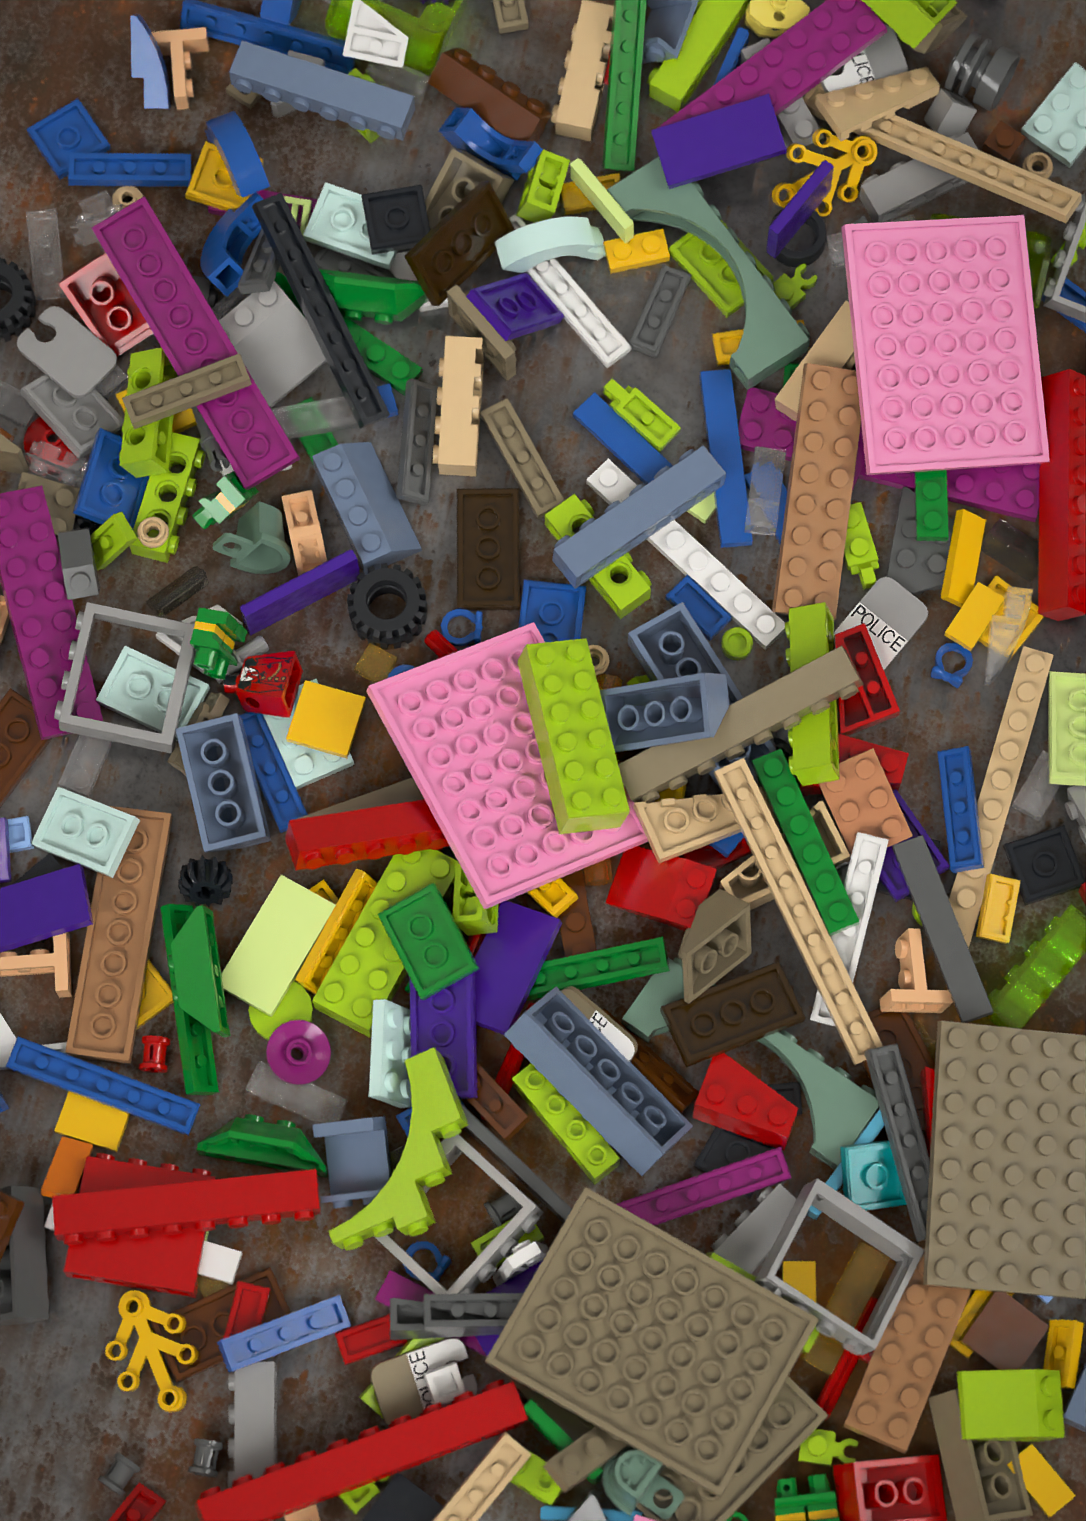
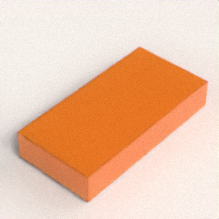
[41,1136,93,1198]

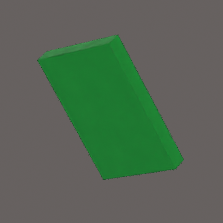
[378,883,480,1000]
[524,1399,603,1485]

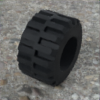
[0,258,36,342]
[347,563,427,650]

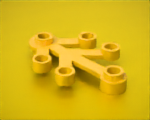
[772,129,877,217]
[105,1290,198,1412]

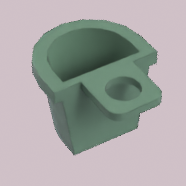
[213,501,291,574]
[603,1446,684,1520]

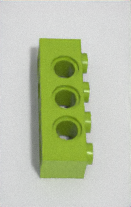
[119,347,178,478]
[129,432,206,563]
[545,493,652,620]
[512,1063,620,1185]

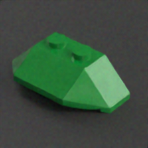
[319,269,429,325]
[168,905,230,1038]
[196,1114,328,1178]

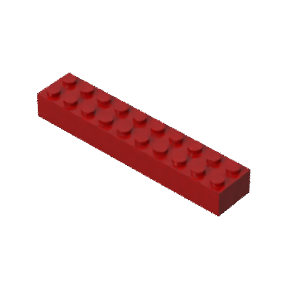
[195,1379,528,1521]

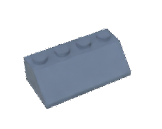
[312,442,422,575]
[600,672,729,753]
[175,713,271,853]

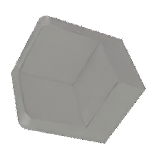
[924,88,977,137]

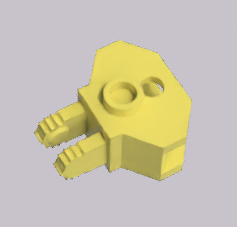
[745,0,810,38]

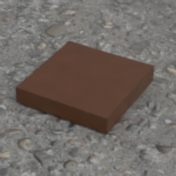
[958,1291,1050,1370]

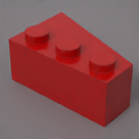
[692,1053,798,1151]

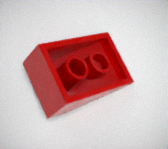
[59,251,153,357]
[605,846,717,931]
[833,1454,947,1521]

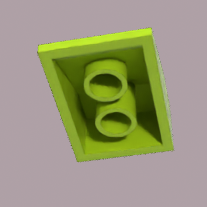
[957,1369,1065,1442]

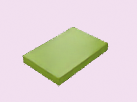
[668,219,774,318]

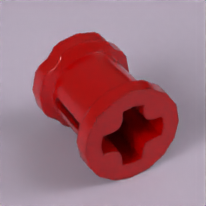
[139,1036,171,1073]

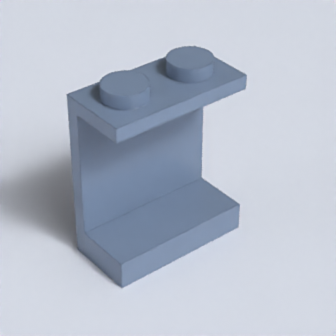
[642,0,699,64]
[313,1116,392,1208]

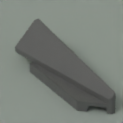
[390,1293,524,1340]

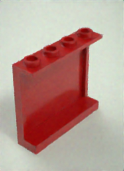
[64,1153,216,1298]

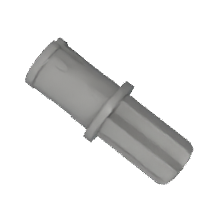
[215,636,269,684]

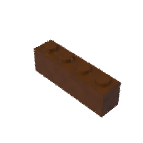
[427,47,552,143]

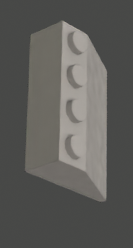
[219,281,327,408]

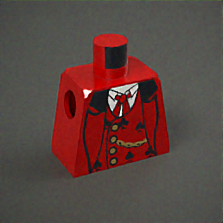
[224,651,303,718]

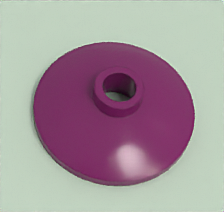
[266,1020,331,1085]

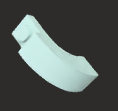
[495,217,606,273]

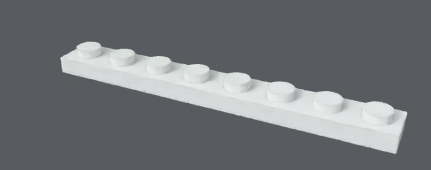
[586,459,785,650]

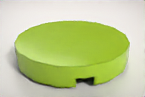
[248,981,313,1040]

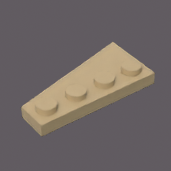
[815,67,940,142]
[633,787,775,864]

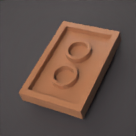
[818,748,913,855]

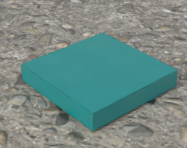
[840,1140,907,1211]

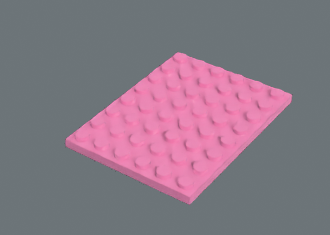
[841,215,1050,475]
[366,622,648,910]

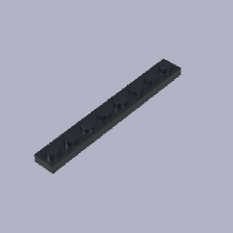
[252,193,390,429]

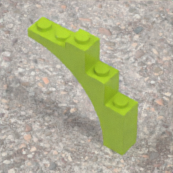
[328,1048,469,1250]

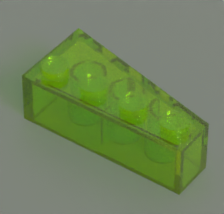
[986,904,1086,1029]

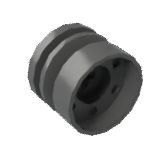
[944,31,1021,112]

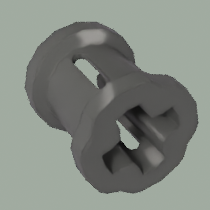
[483,1193,523,1227]
[188,1438,223,1478]
[98,1452,141,1497]

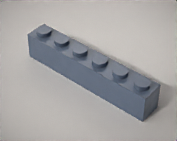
[229,40,415,141]
[552,445,727,589]

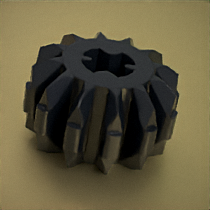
[178,855,233,908]

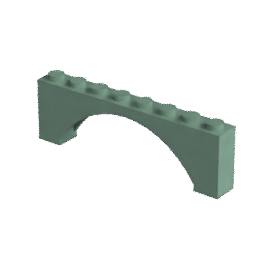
[607,157,810,390]
[622,958,880,1170]

